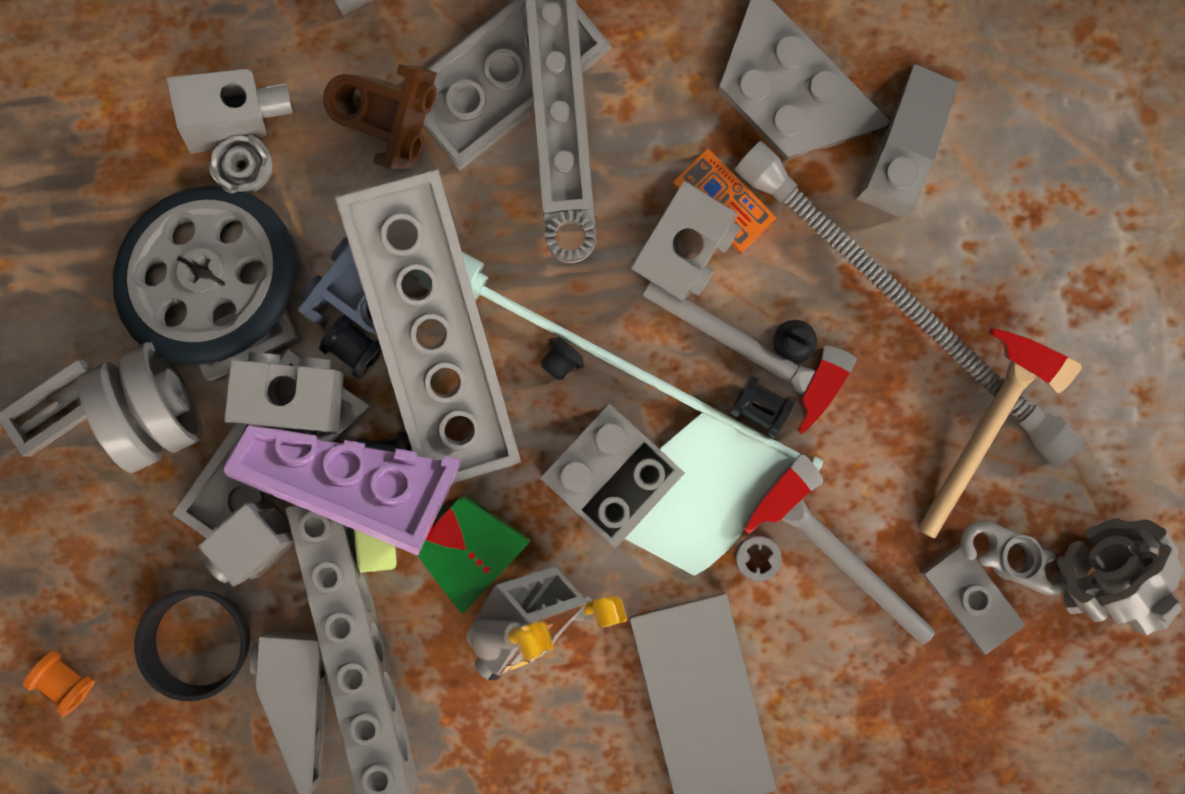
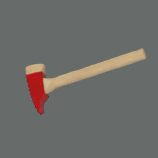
[918,327,1082,538]

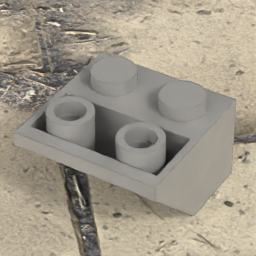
[540,403,685,549]

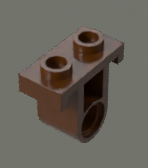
[323,64,437,169]

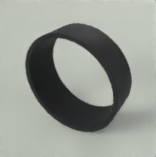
[134,589,250,702]

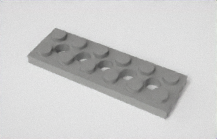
[335,169,521,484]

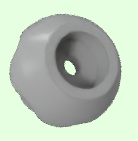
[209,134,273,194]

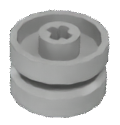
[77,342,203,473]

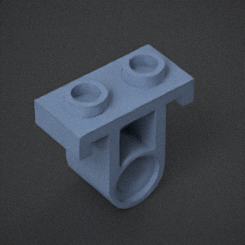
[298,237,377,336]

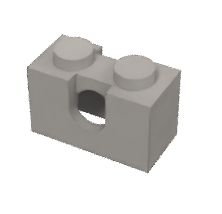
[631,181,741,301]
[224,352,344,433]
[198,500,295,586]

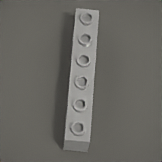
[286,505,419,794]

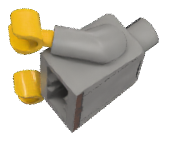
[466,566,627,681]

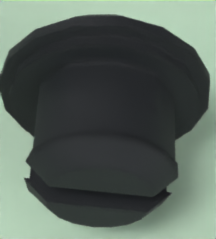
[773,319,817,364]
[541,337,584,380]

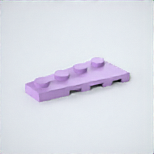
[224,424,461,555]

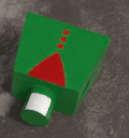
[417,495,532,614]

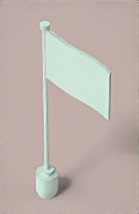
[410,252,823,576]

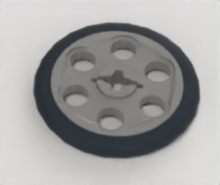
[113,186,296,365]

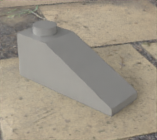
[856,64,959,218]
[250,631,328,794]

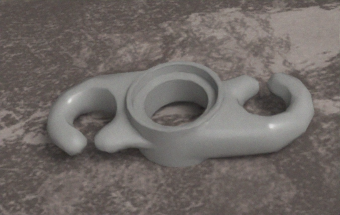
[960,520,1067,596]

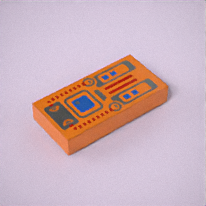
[672,148,777,254]

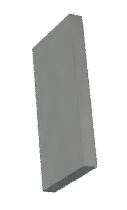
[423,0,611,171]
[629,592,777,794]

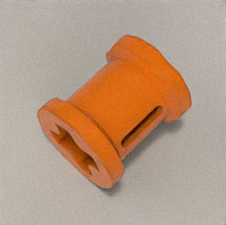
[23,650,95,717]

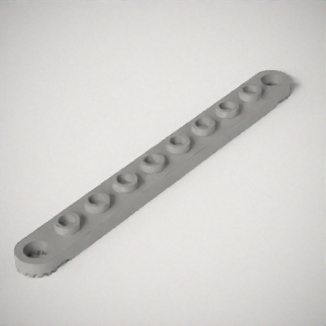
[525,0,596,263]

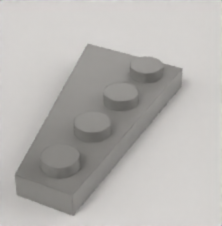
[173,349,373,538]

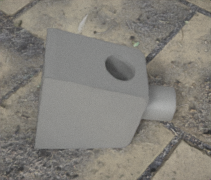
[166,69,293,154]

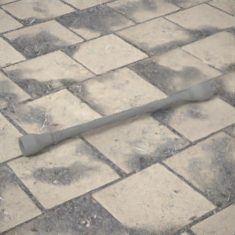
[734,141,1085,467]

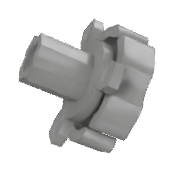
[1062,519,1184,635]

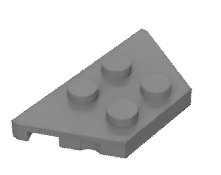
[718,0,890,161]

